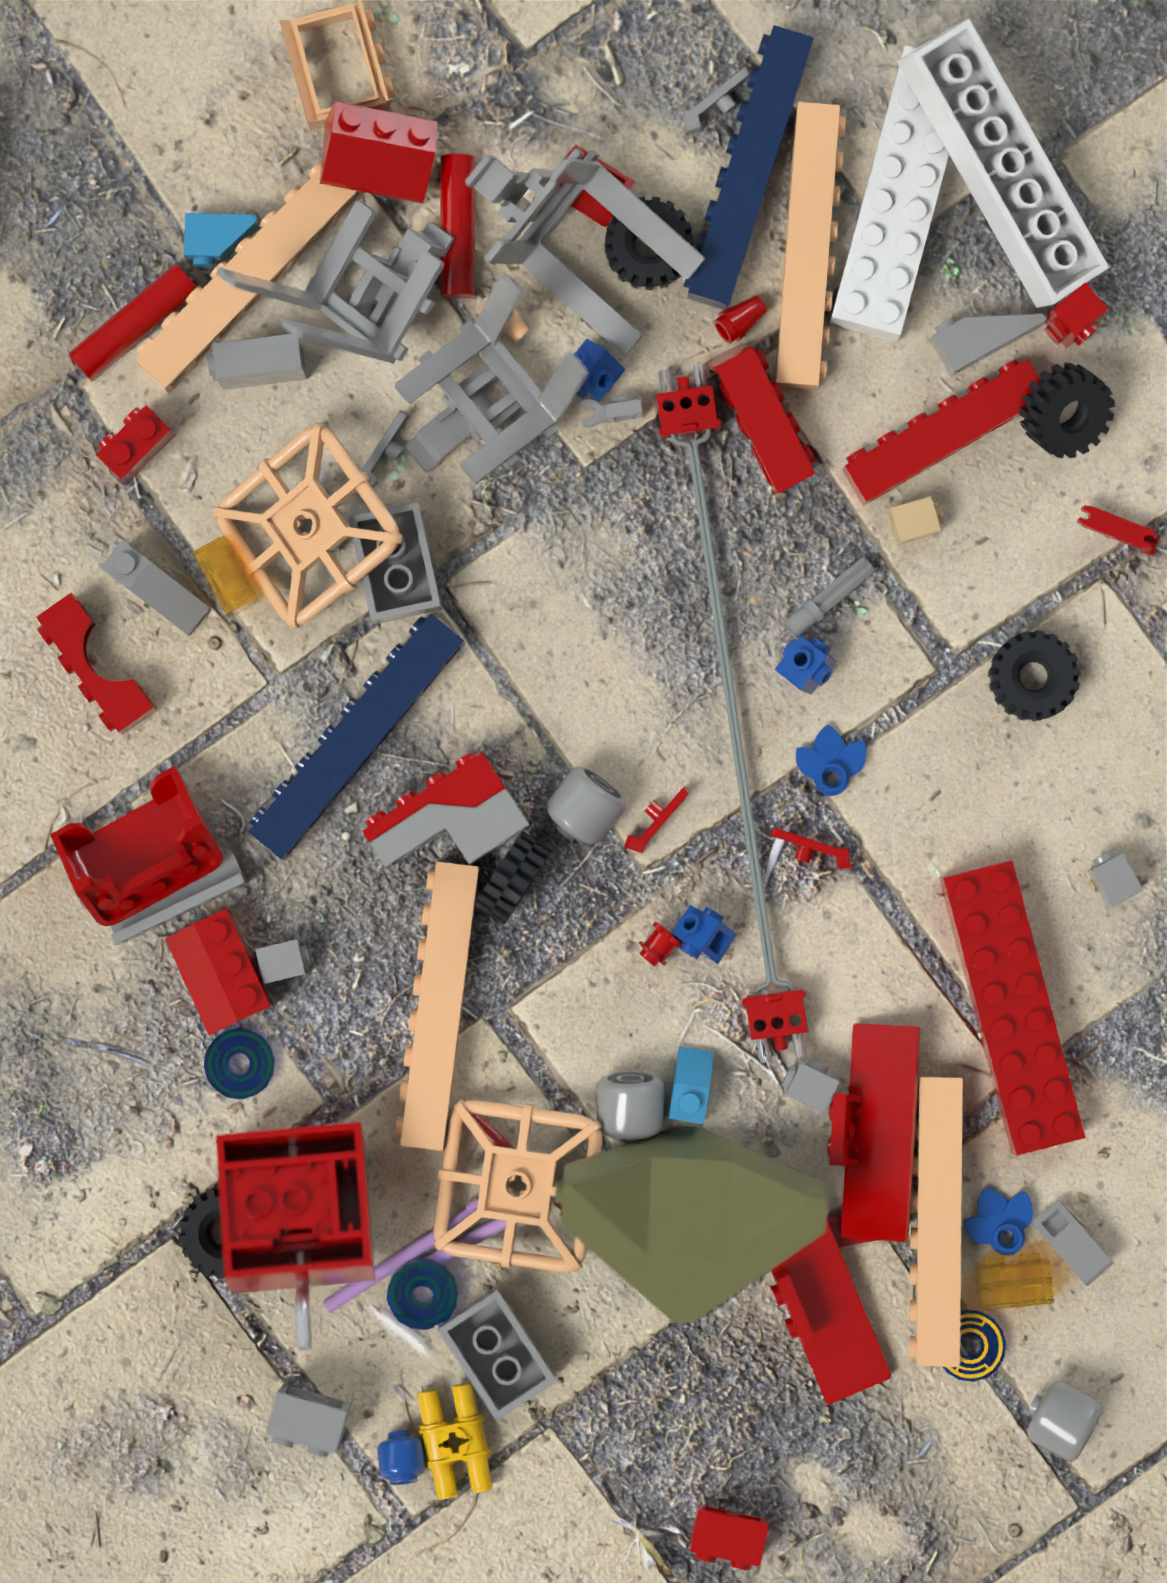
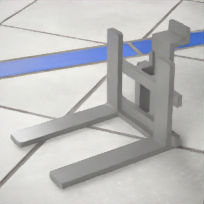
[466,148,705,355]
[216,201,454,364]
[395,272,588,483]

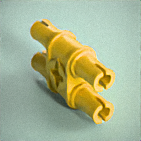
[417,1382,493,1500]

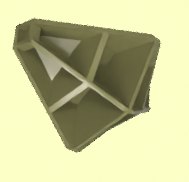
[555,1127,828,1323]

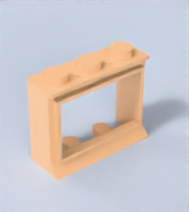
[279,0,395,131]

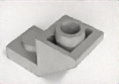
[1032,1200,1114,1287]

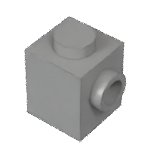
[781,1059,840,1114]

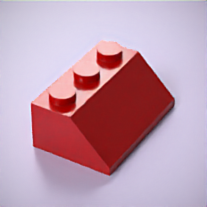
[319,101,438,204]
[165,909,274,1035]

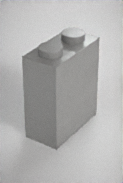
[207,334,307,390]

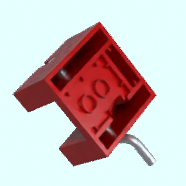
[216,1122,376,1350]

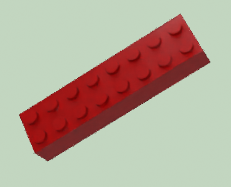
[939,860,1085,1156]

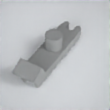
[683,67,750,135]
[360,410,408,488]

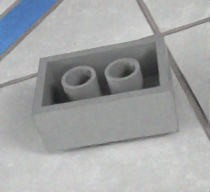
[348,502,442,625]
[437,1286,557,1421]

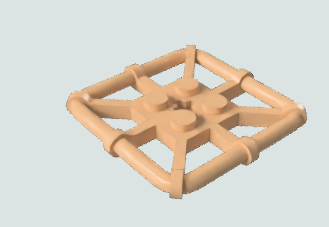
[214,422,403,628]
[434,1100,603,1272]

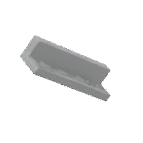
[110,851,248,945]

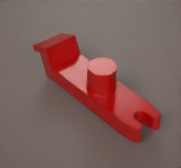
[1076,505,1160,556]
[623,787,690,854]
[771,827,852,869]

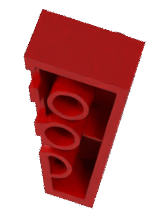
[705,343,816,493]

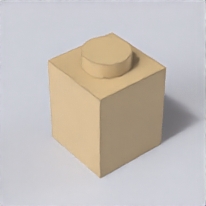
[887,496,944,546]

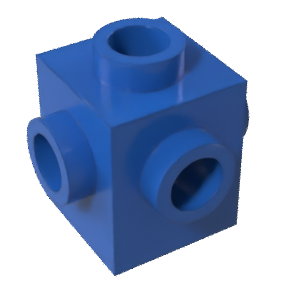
[574,339,625,402]
[775,635,837,695]
[671,905,737,964]

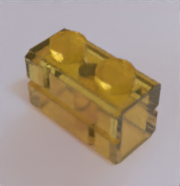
[193,536,260,618]
[975,1252,1054,1311]

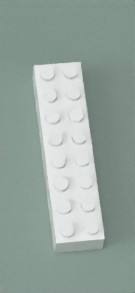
[896,19,1109,308]
[829,45,949,342]

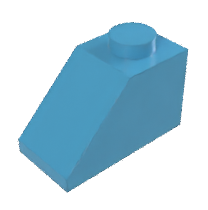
[184,213,259,268]
[668,1046,714,1124]

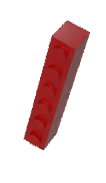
[842,359,1040,506]

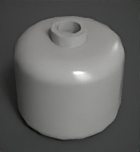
[546,767,626,844]
[596,1072,665,1143]
[1027,1381,1103,1462]

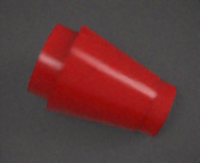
[714,295,767,344]

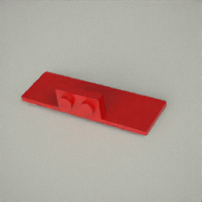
[827,1023,921,1242]
[770,1218,892,1404]

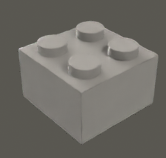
[265,1384,351,1457]

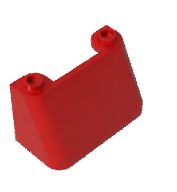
[50,766,223,926]

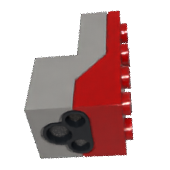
[362,751,530,869]

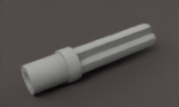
[783,557,874,639]

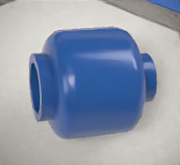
[377,1430,426,1485]

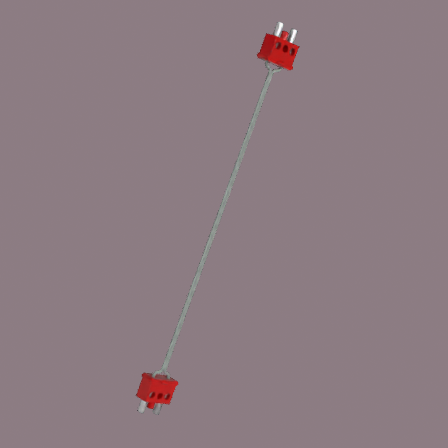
[656,364,809,1063]

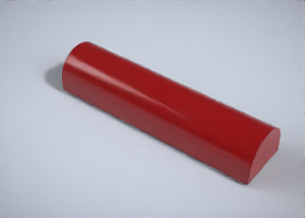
[440,153,476,299]
[68,263,197,382]

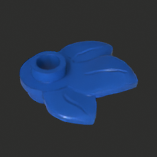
[796,725,866,796]
[964,1188,1033,1256]

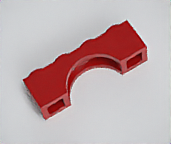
[36,593,157,735]

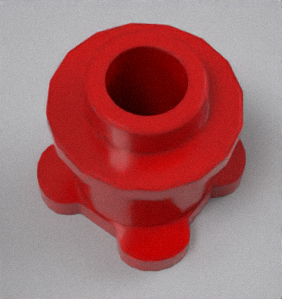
[639,921,682,967]

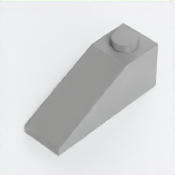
[930,314,1047,377]
[100,540,211,636]

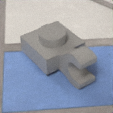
[579,395,642,428]

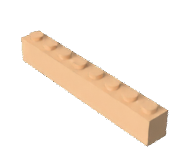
[775,102,846,391]
[135,160,364,393]
[395,861,480,1151]
[909,1077,963,1367]

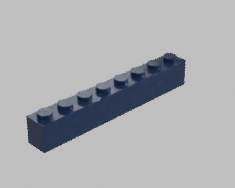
[683,25,814,310]
[249,614,465,860]

